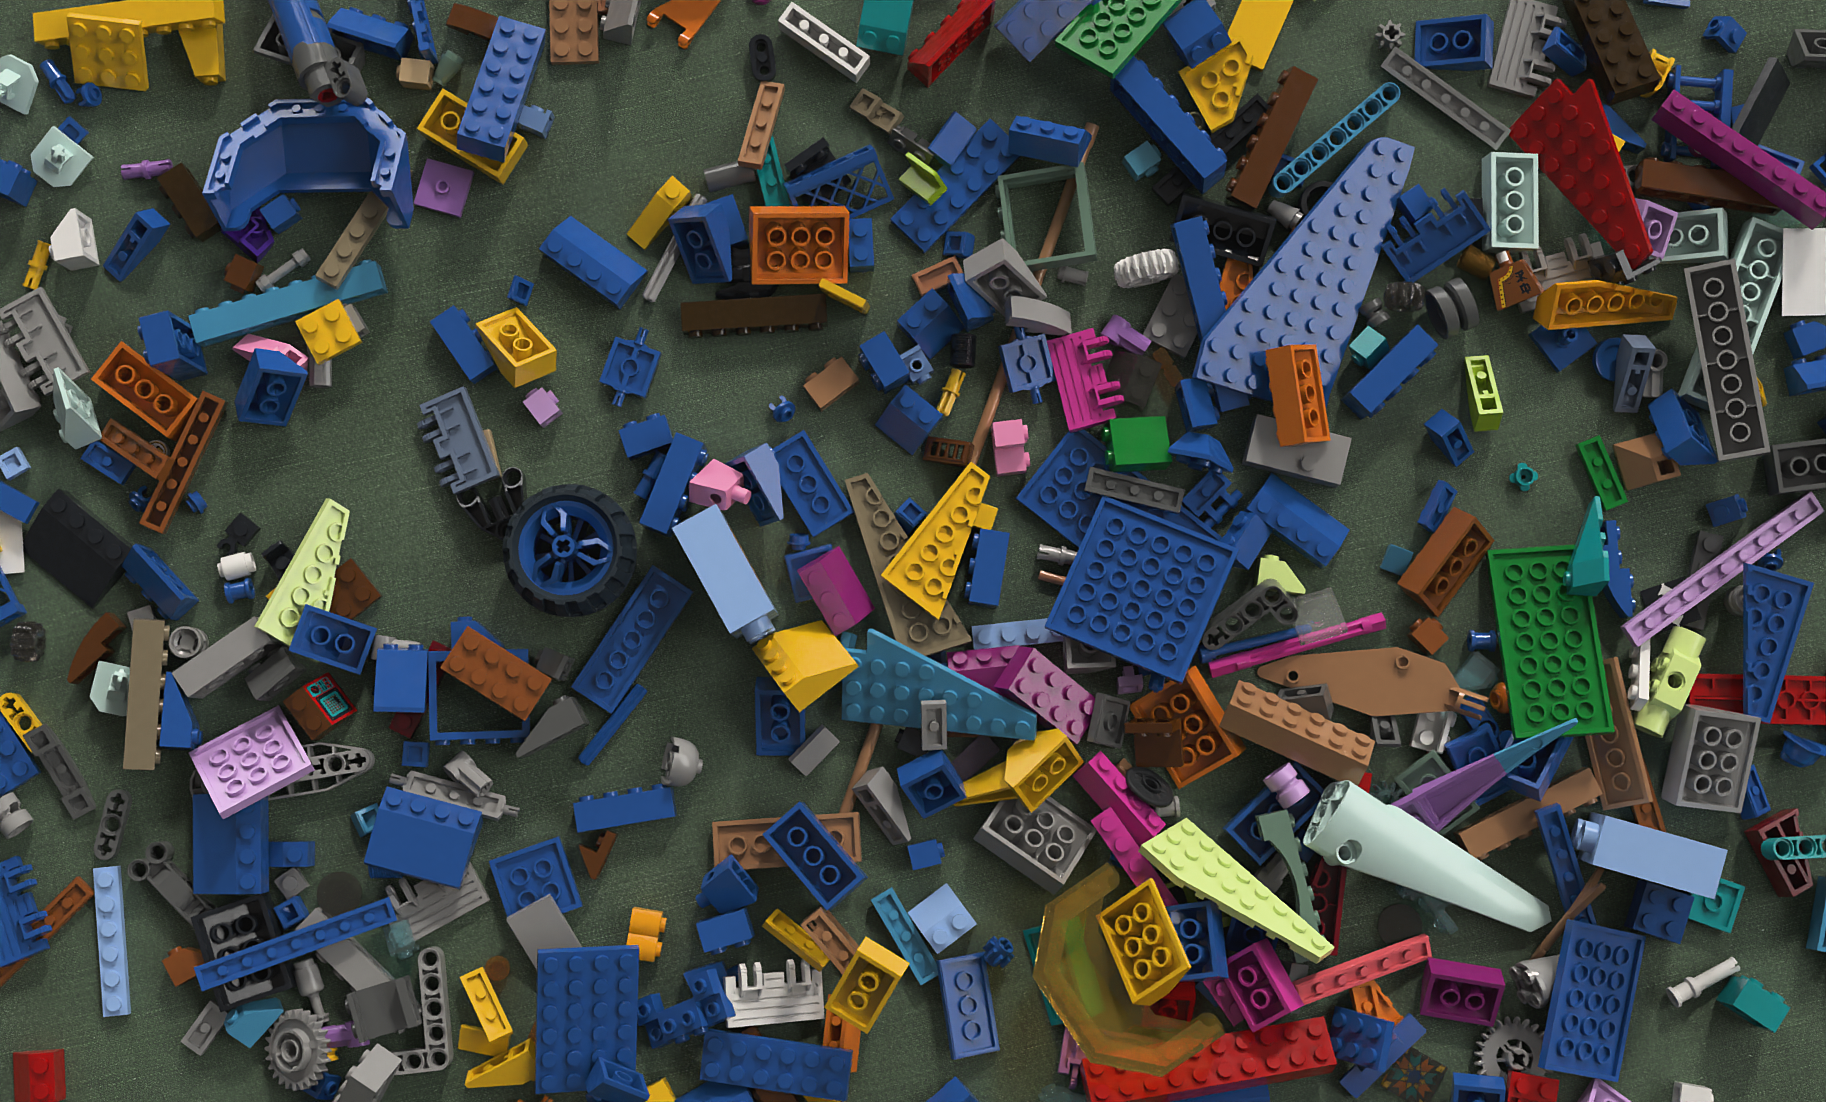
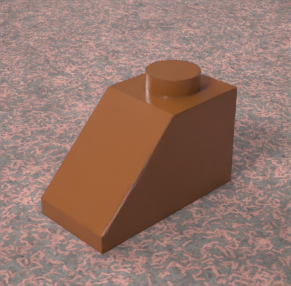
[162,946,205,987]

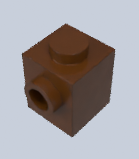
[224,254,264,294]

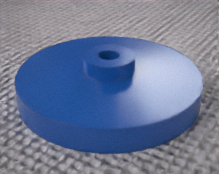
[1593,338,1621,381]

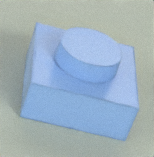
[0,446,31,480]

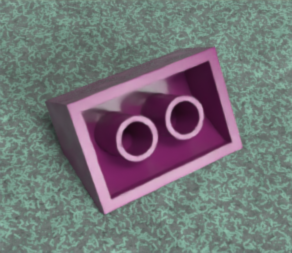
[797,546,875,636]
[947,645,1020,699]
[1420,957,1505,1027]

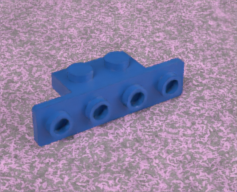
[1339,1013,1426,1098]

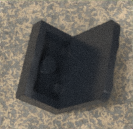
[1587,250,1662,285]

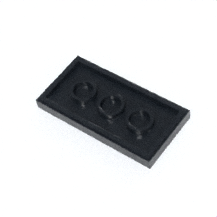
[1732,57,1790,146]

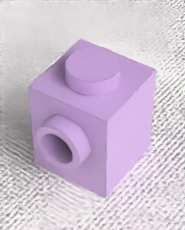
[523,387,563,428]

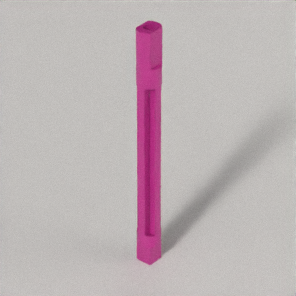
[1208,612,1386,678]

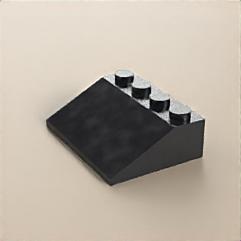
[23,489,133,609]
[190,892,297,1013]

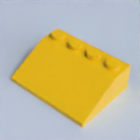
[752,620,859,713]
[1096,878,1191,1006]

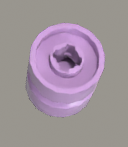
[1263,762,1310,809]

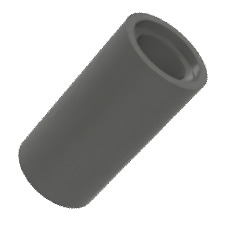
[703,161,756,193]

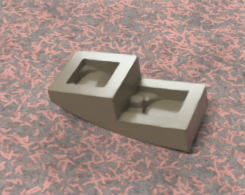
[849,88,904,135]

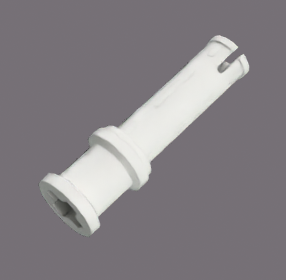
[1666,957,1740,1008]

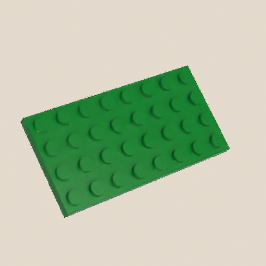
[1485,545,1615,740]

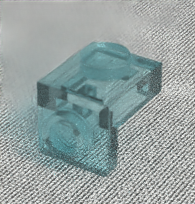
[383,920,420,960]

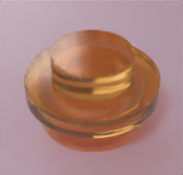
[485,956,510,981]

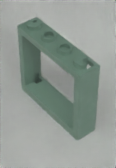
[995,162,1098,272]

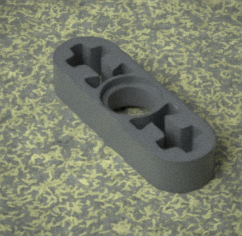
[94,789,132,860]

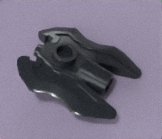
[715,246,779,300]

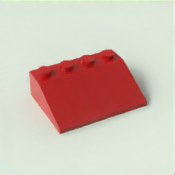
[907,0,996,88]

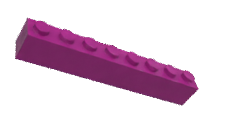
[1651,90,1826,230]

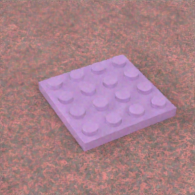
[188,705,315,819]

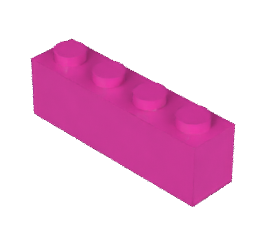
[1072,751,1166,848]

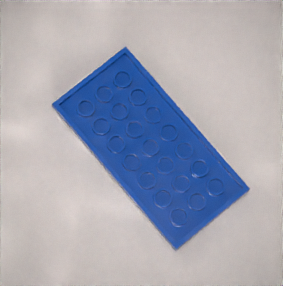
[1016,429,1222,549]

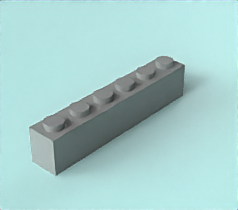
[295,906,422,1034]

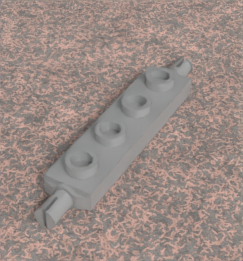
[389,770,520,821]

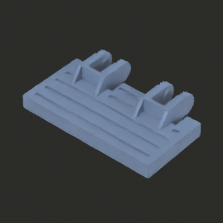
[417,386,500,495]

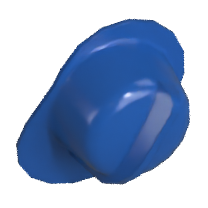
[1780,731,1826,767]

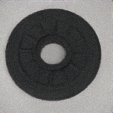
[1125,767,1173,807]

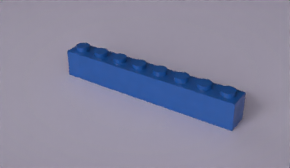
[1170,216,1251,412]

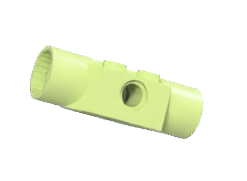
[1632,626,1706,738]

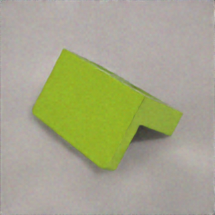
[899,152,947,206]

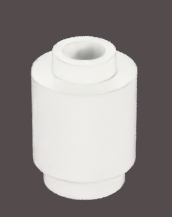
[217,552,256,581]

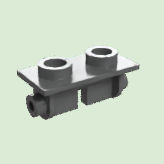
[887,125,935,166]

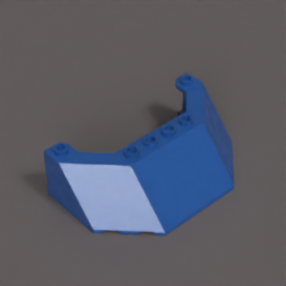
[202,97,414,231]

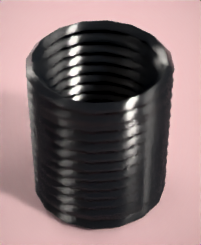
[949,333,977,368]

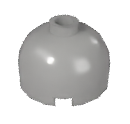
[661,737,703,787]

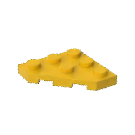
[1178,35,1254,133]

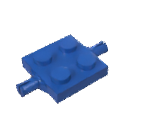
[998,326,1056,404]
[599,327,662,407]

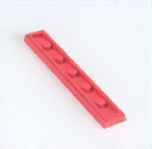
[1292,933,1432,1005]

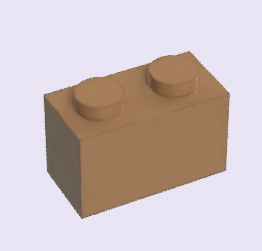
[803,357,860,412]

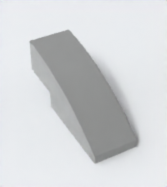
[1004,295,1072,336]

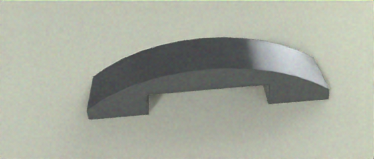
[23,723,96,820]

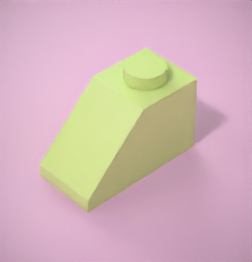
[1253,555,1306,596]

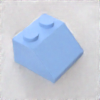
[907,883,977,954]

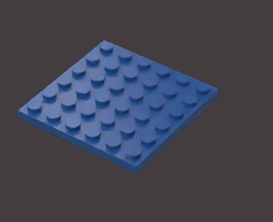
[1045,495,1239,684]

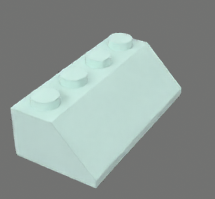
[1482,152,1539,254]

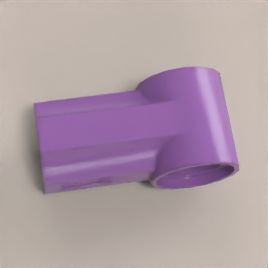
[1100,314,1152,359]
[321,1021,370,1048]

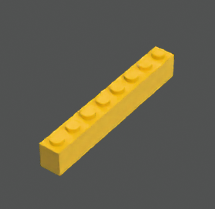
[33,0,225,49]

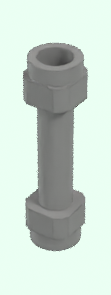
[255,248,311,293]

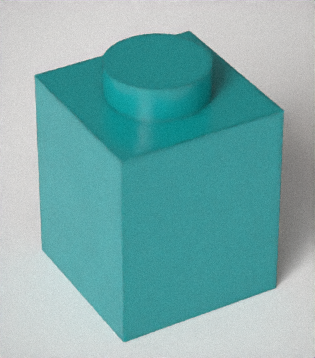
[1349,326,1390,370]

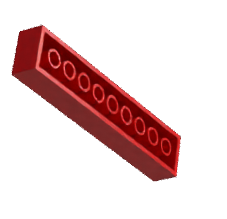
[1080,1016,1337,1102]

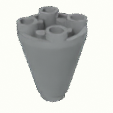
[1509,954,1560,1009]

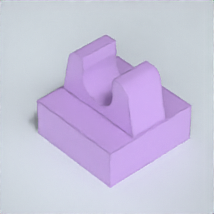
[1116,665,1143,694]

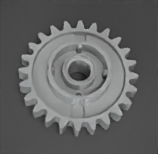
[264,1009,332,1091]

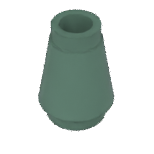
[433,50,464,87]

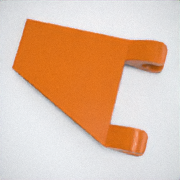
[647,0,721,49]

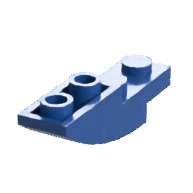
[1600,520,1636,618]

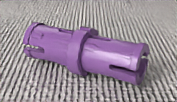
[121,159,173,180]

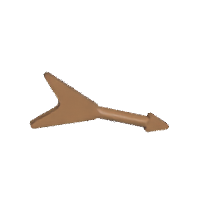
[1529,866,1606,960]

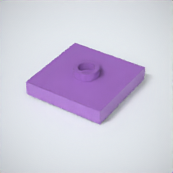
[413,158,474,218]

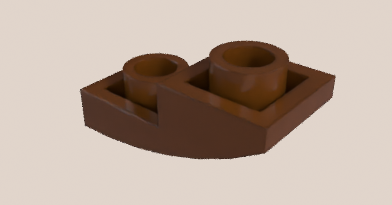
[445,3,498,42]

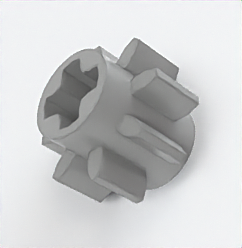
[1374,20,1405,52]

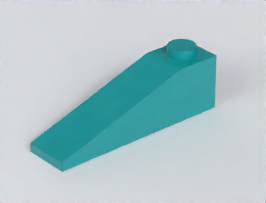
[1563,496,1610,596]

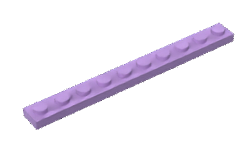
[1620,491,1824,647]

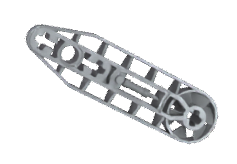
[190,742,375,801]

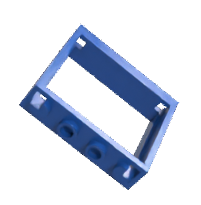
[428,649,530,745]

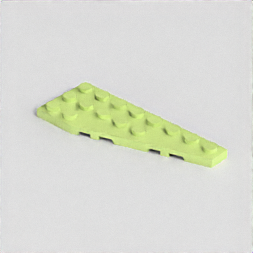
[1138,818,1334,964]

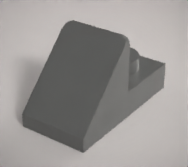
[1368,715,1401,747]

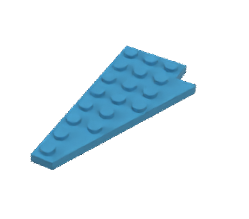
[842,629,1037,741]

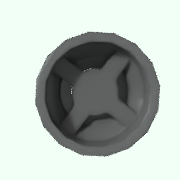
[1359,297,1391,329]

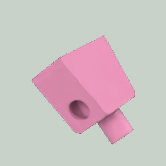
[689,459,751,511]

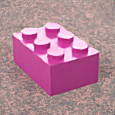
[1224,938,1304,1032]

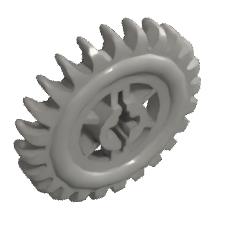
[1474,1016,1554,1089]

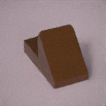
[579,830,619,880]

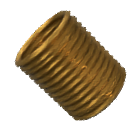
[1457,244,1497,281]

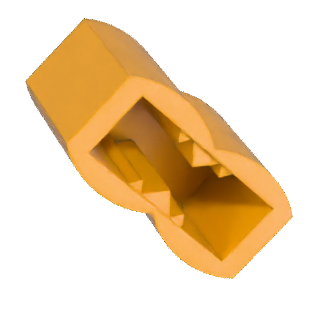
[626,907,667,962]

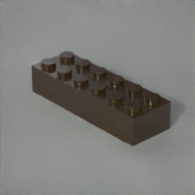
[1562,0,1661,106]

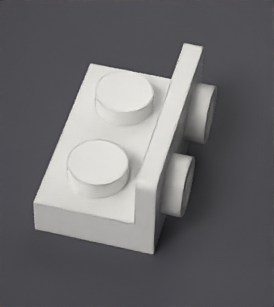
[1409,711,1457,754]

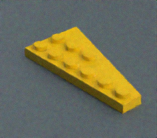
[881,462,990,621]

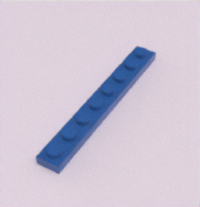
[194,897,397,991]

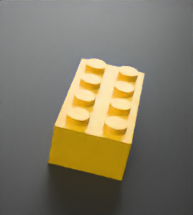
[417,88,528,185]

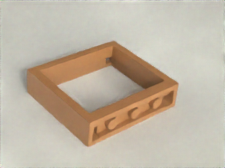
[801,905,859,975]

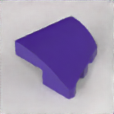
[221,207,274,263]

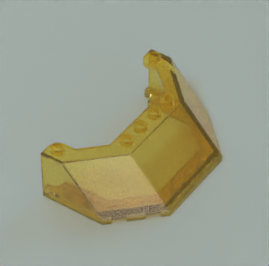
[1032,862,1225,1077]

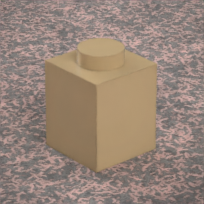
[396,58,435,91]

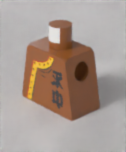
[1489,250,1544,311]

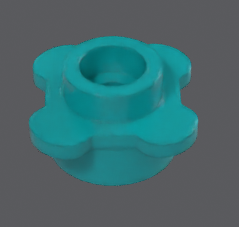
[1509,463,1538,492]

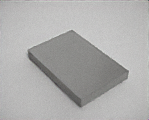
[506,894,582,970]

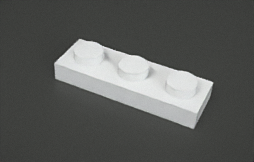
[1627,638,1650,712]

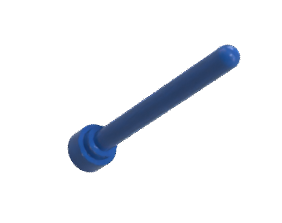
[1197,625,1312,664]

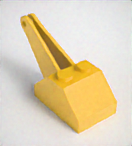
[953,729,1084,813]

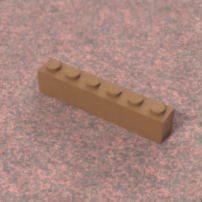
[1453,767,1603,861]

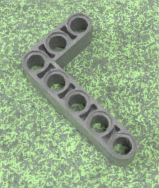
[390,946,454,1075]

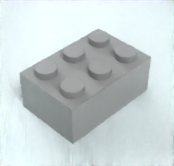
[333,1043,402,1102]

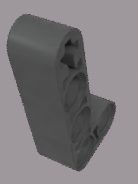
[1202,579,1298,650]

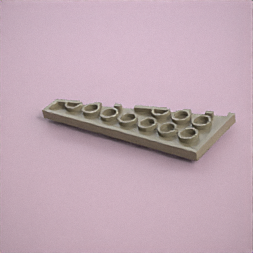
[845,473,972,657]

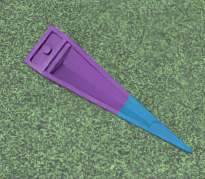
[1392,718,1578,832]

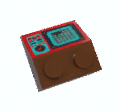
[283,672,358,741]

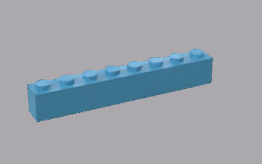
[188,259,388,347]

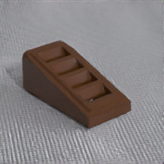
[923,436,975,468]

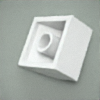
[49,208,99,271]

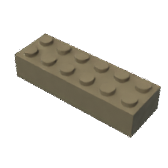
[123,618,170,770]

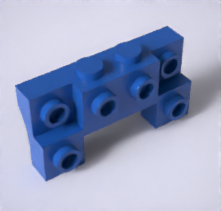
[637,969,736,1049]

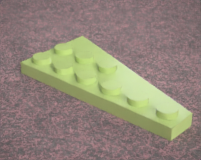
[254,498,350,662]

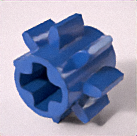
[983,936,1014,968]

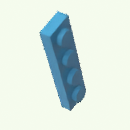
[871,887,938,985]

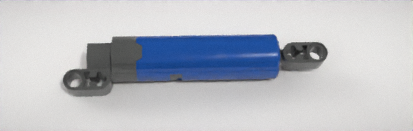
[268,0,367,107]

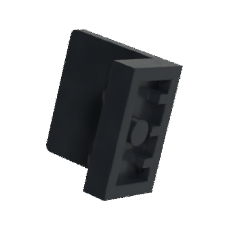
[784,137,851,206]

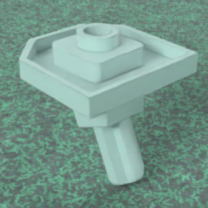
[0,54,39,115]
[30,126,94,187]
[89,661,130,716]

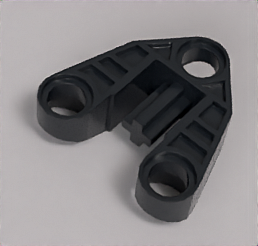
[456,467,527,541]

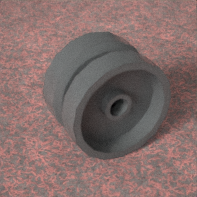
[1424,277,1479,340]

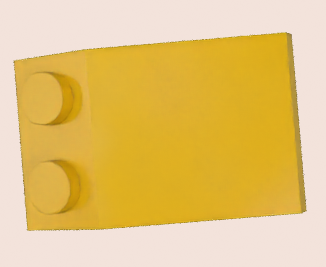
[475,307,557,388]
[824,937,910,1034]

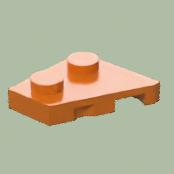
[1349,980,1404,1026]

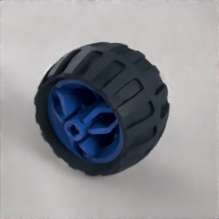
[502,484,637,617]

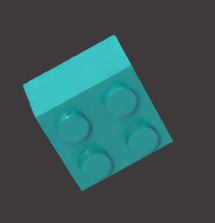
[1716,975,1790,1033]

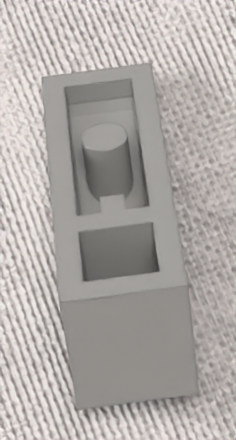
[852,766,911,845]

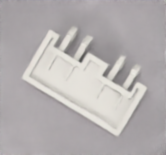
[723,959,825,1028]

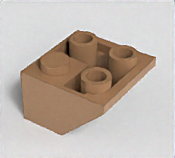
[1612,433,1681,491]

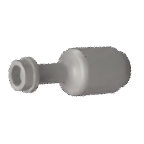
[293,958,329,1023]

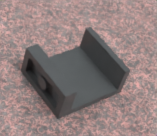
[345,975,422,1043]

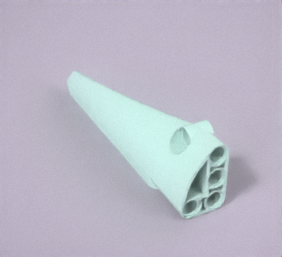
[1303,780,1552,932]

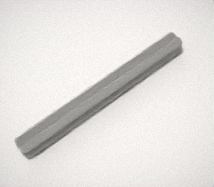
[642,194,707,302]

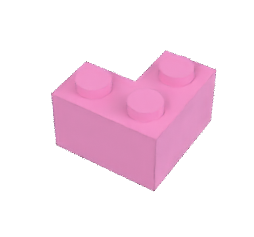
[991,419,1030,477]

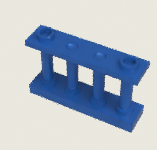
[1661,65,1734,169]

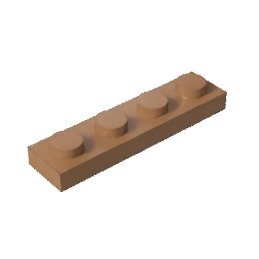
[738,81,785,170]

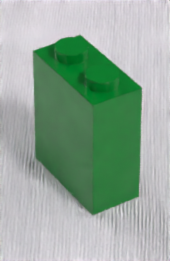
[1101,416,1172,473]

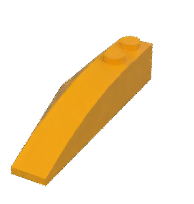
[1533,280,1678,330]

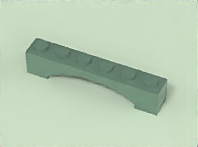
[1255,809,1325,964]

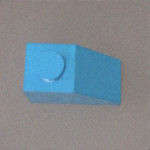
[224,998,284,1048]

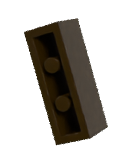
[157,162,221,242]

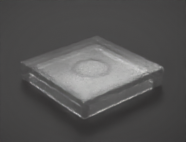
[1286,587,1348,646]

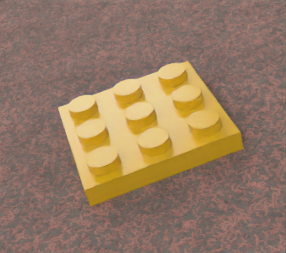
[66,12,149,91]

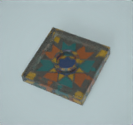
[1380,1047,1448,1102]

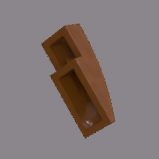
[67,612,127,684]

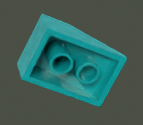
[856,0,914,56]

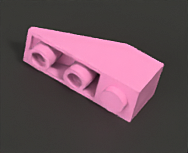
[232,334,309,371]

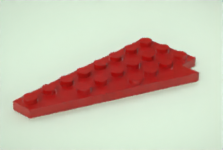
[1508,79,1653,269]

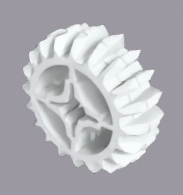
[1114,249,1179,288]

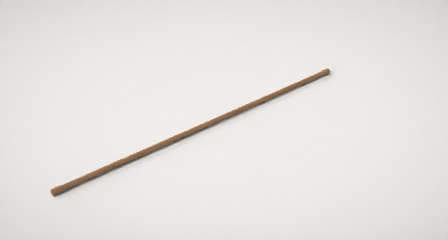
[839,122,1099,813]

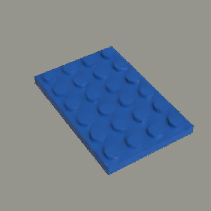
[1538,919,1646,1082]
[535,945,639,1094]

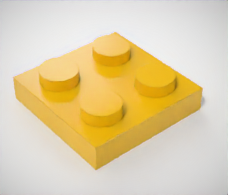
[295,299,363,365]

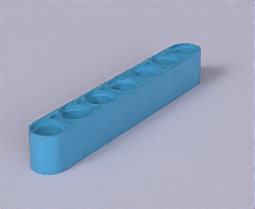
[1267,82,1401,198]

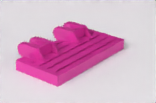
[1047,328,1124,433]

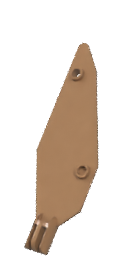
[1257,647,1489,721]

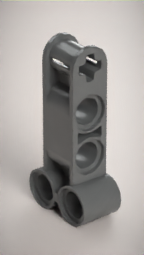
[127,841,216,926]

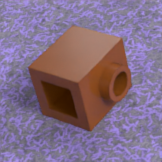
[1407,617,1449,656]

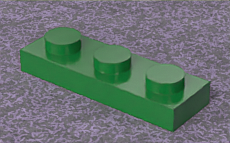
[1575,435,1628,512]

